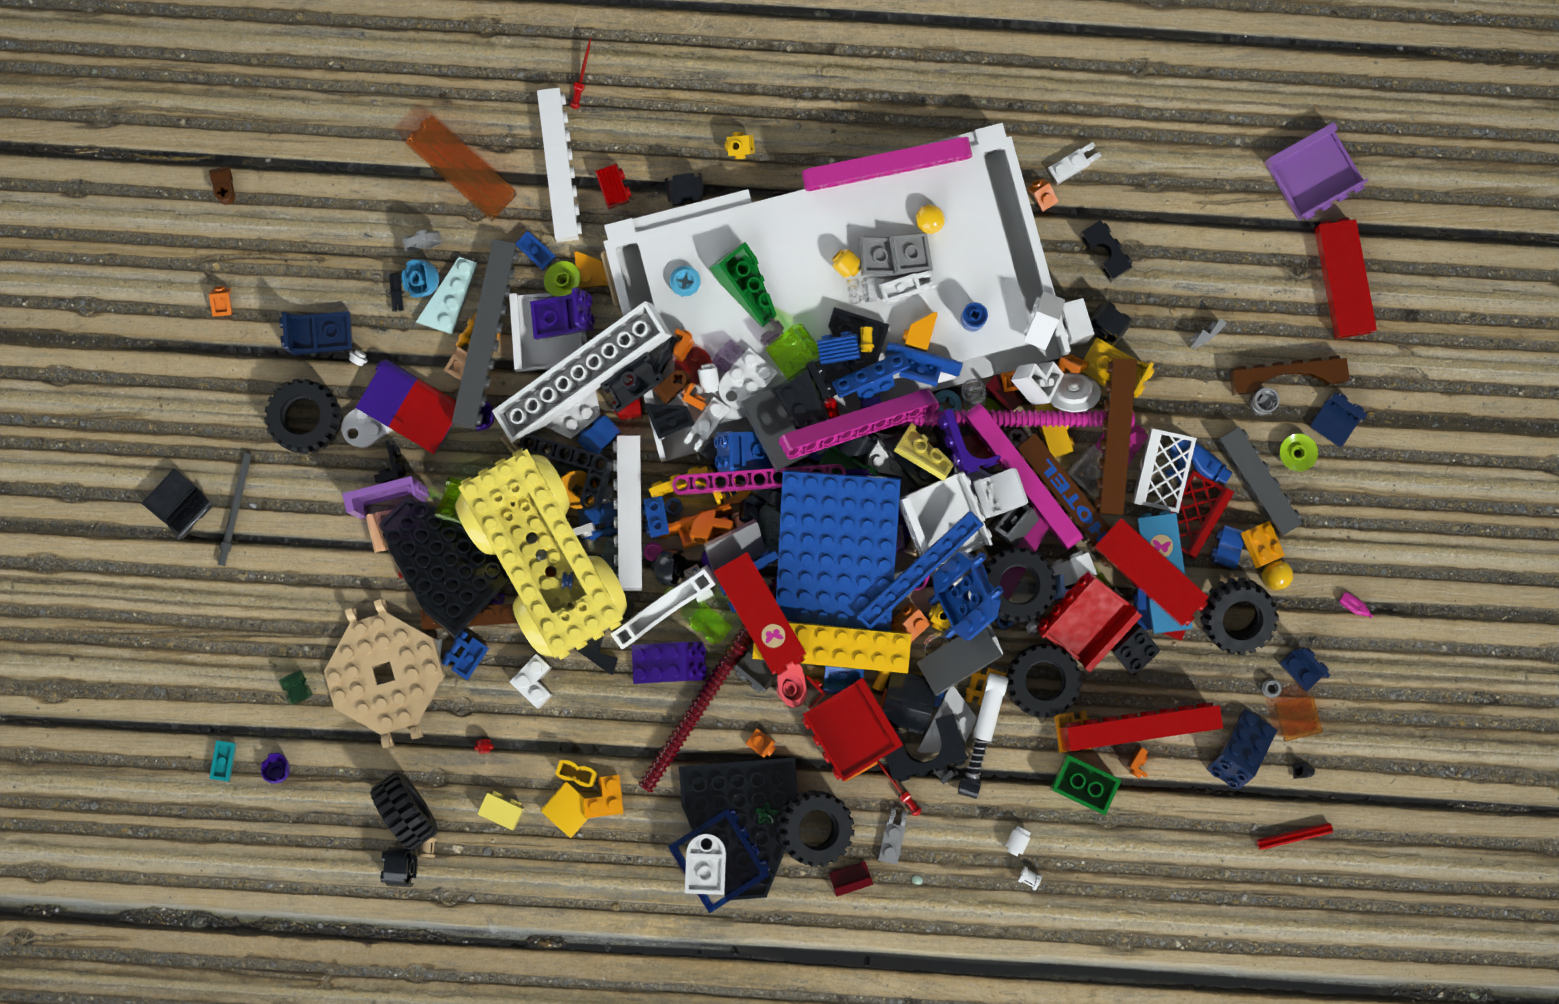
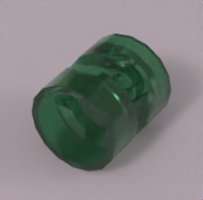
[279,670,313,706]

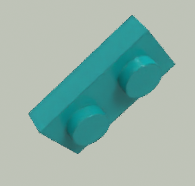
[209,740,237,782]

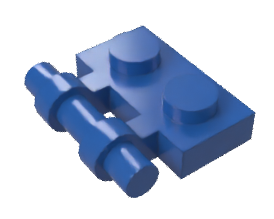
[577,502,618,541]
[441,631,490,680]

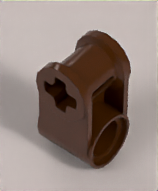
[209,166,235,205]
[653,370,690,405]

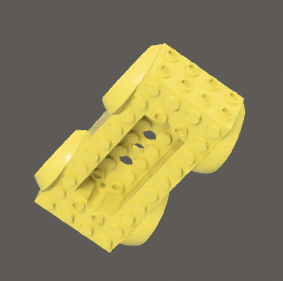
[455,449,627,660]

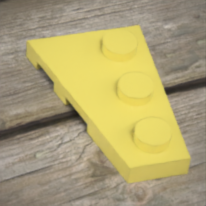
[894,423,954,481]

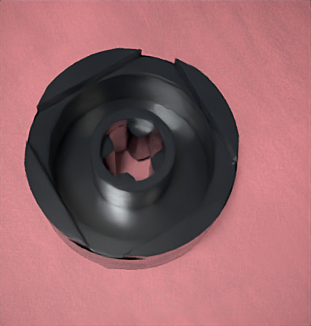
[664,173,705,206]
[1089,301,1131,346]
[835,433,879,462]
[380,847,418,887]

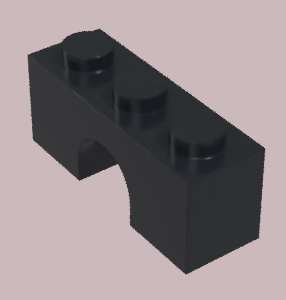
[1079,220,1132,283]

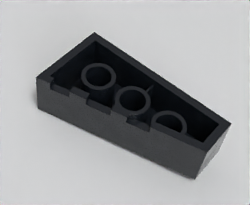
[774,367,832,455]

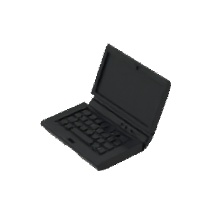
[141,468,213,540]
[882,672,936,735]

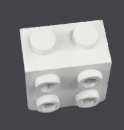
[973,468,1028,519]

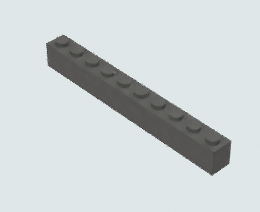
[452,239,519,430]

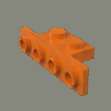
[660,504,733,550]

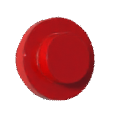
[474,739,494,754]

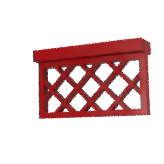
[1171,470,1234,560]

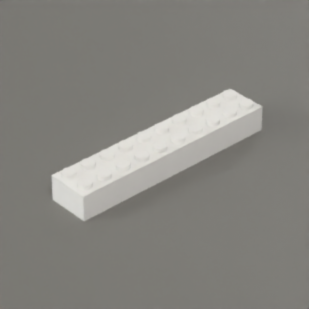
[492,301,673,444]

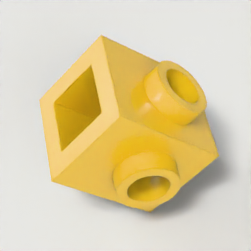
[725,132,755,159]
[928,604,951,632]

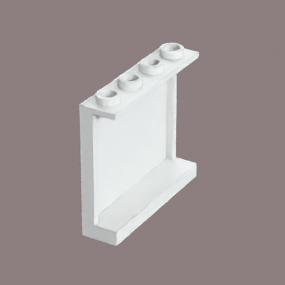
[509,293,586,372]
[899,472,992,565]

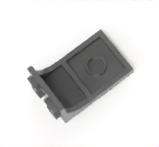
[735,647,777,693]

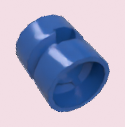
[960,302,988,332]

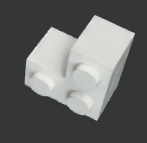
[1023,291,1065,350]
[1061,298,1094,348]
[1011,361,1064,405]
[1050,551,1097,586]
[510,654,553,709]

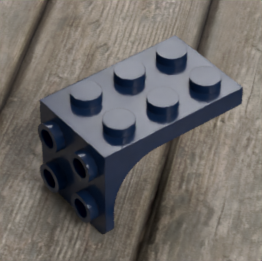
[279,311,353,355]
[1207,709,1278,790]

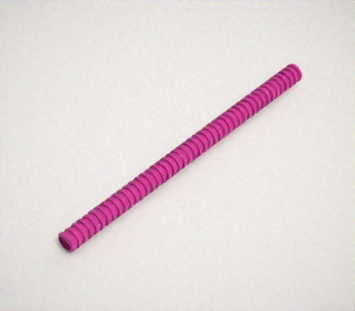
[895,410,1135,427]

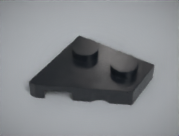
[644,403,694,439]

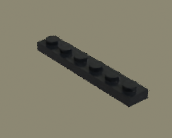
[700,437,782,511]

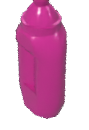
[1339,592,1373,618]

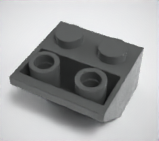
[986,504,1039,548]

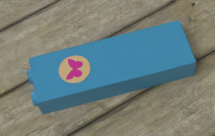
[1136,511,1193,634]

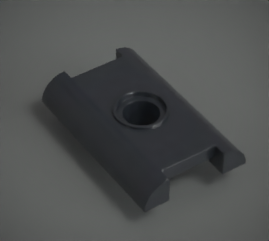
[600,352,664,413]

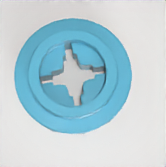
[670,266,700,297]
[934,390,961,412]

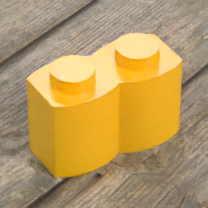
[555,760,598,787]

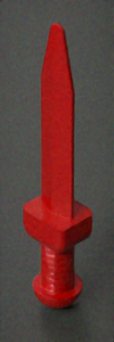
[569,37,591,109]
[877,760,921,816]

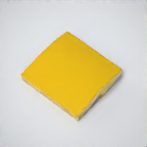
[540,781,589,838]

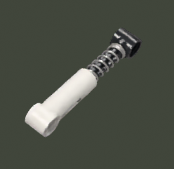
[957,673,1008,799]

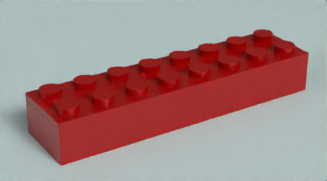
[1059,702,1224,751]

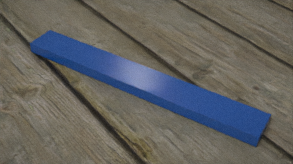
[857,510,984,630]

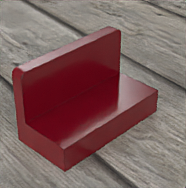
[983,374,1023,412]
[829,861,874,897]

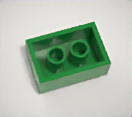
[1049,754,1121,816]

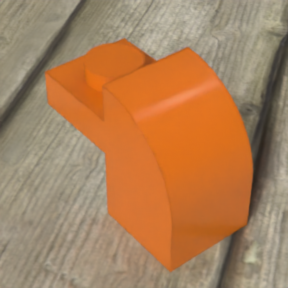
[690,510,735,545]

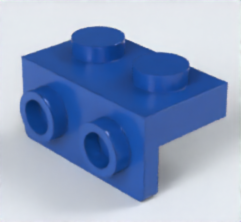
[642,496,669,539]
[823,666,864,694]

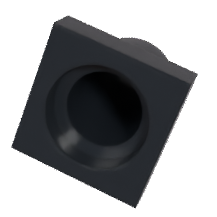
[1293,762,1315,779]

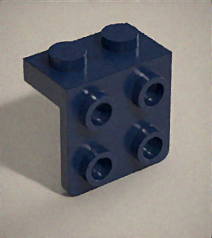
[1310,393,1367,447]

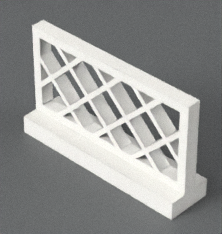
[1132,427,1197,513]

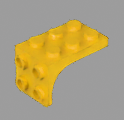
[1080,337,1155,398]
[649,466,723,506]

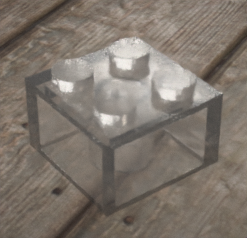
[1065,444,1103,499]

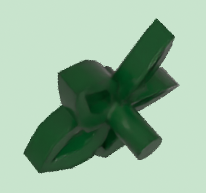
[755,801,778,824]

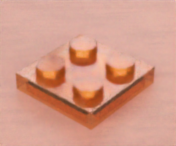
[1274,695,1323,742]

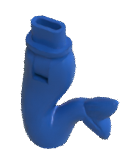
[1164,438,1233,489]

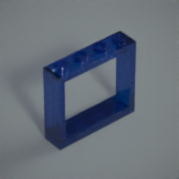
[668,808,771,913]

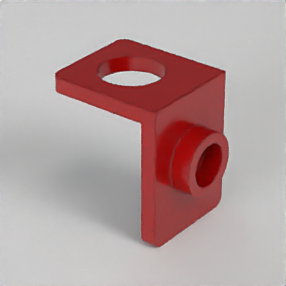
[805,675,826,709]

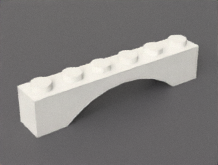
[611,565,718,649]

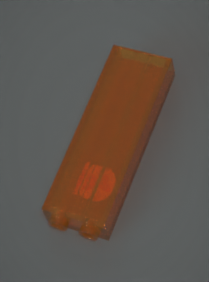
[406,115,517,222]

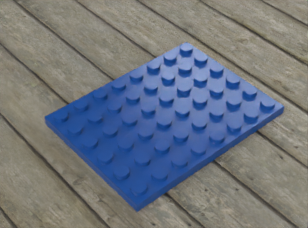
[776,470,901,631]

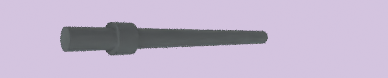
[217,453,252,566]

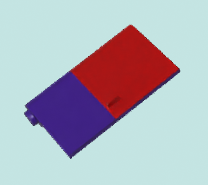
[355,359,457,454]

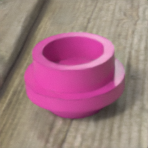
[644,542,663,561]

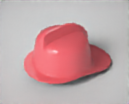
[776,663,807,707]

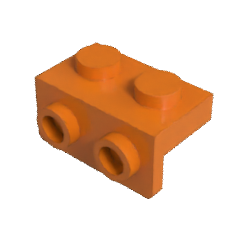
[891,603,931,642]

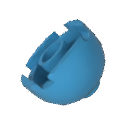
[402,259,439,298]

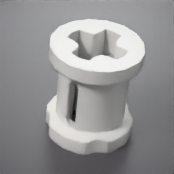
[1018,866,1043,890]

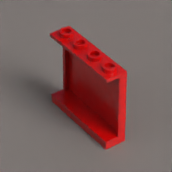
[1036,571,1142,672]
[801,678,903,781]

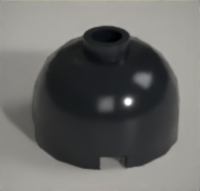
[652,549,686,587]

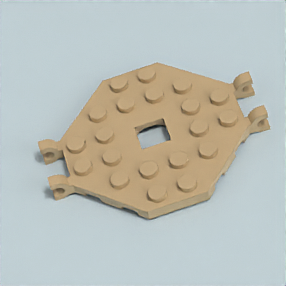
[324,599,445,748]

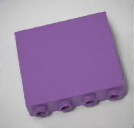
[1265,122,1369,221]
[342,476,429,519]

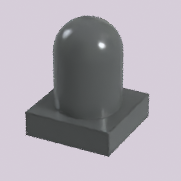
[933,769,955,785]

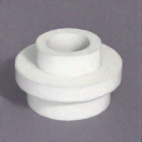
[349,350,368,366]

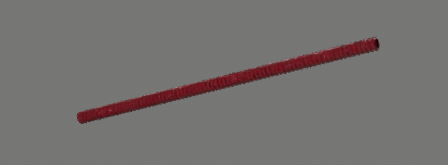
[638,427,892,792]

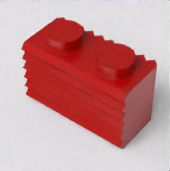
[595,164,632,210]

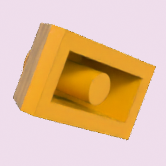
[902,312,938,352]

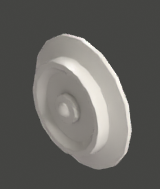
[1050,373,1101,412]

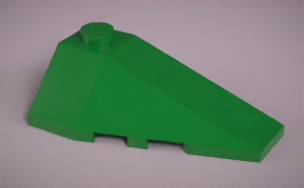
[709,242,777,327]

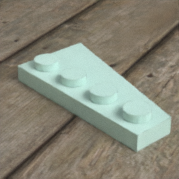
[416,257,478,335]

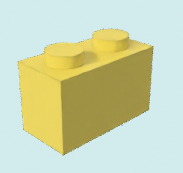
[478,791,525,831]

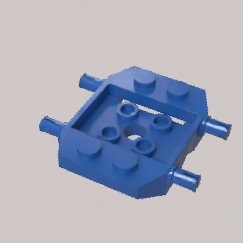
[928,551,1004,641]

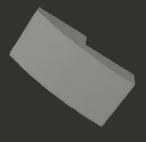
[1190,319,1227,350]

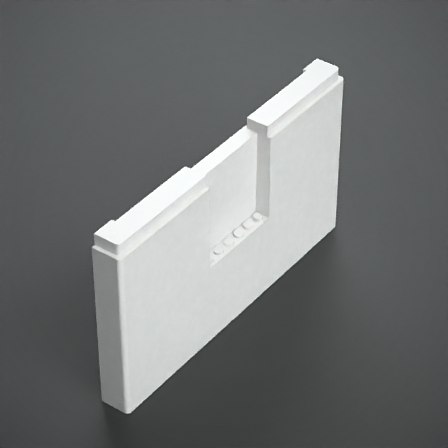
[603,123,1071,462]

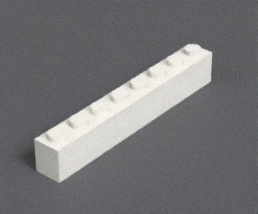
[537,88,582,242]
[613,436,642,591]

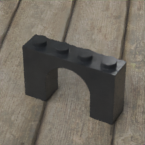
[886,713,969,782]

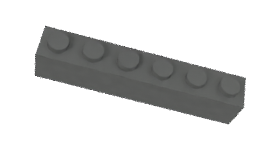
[1217,427,1302,537]

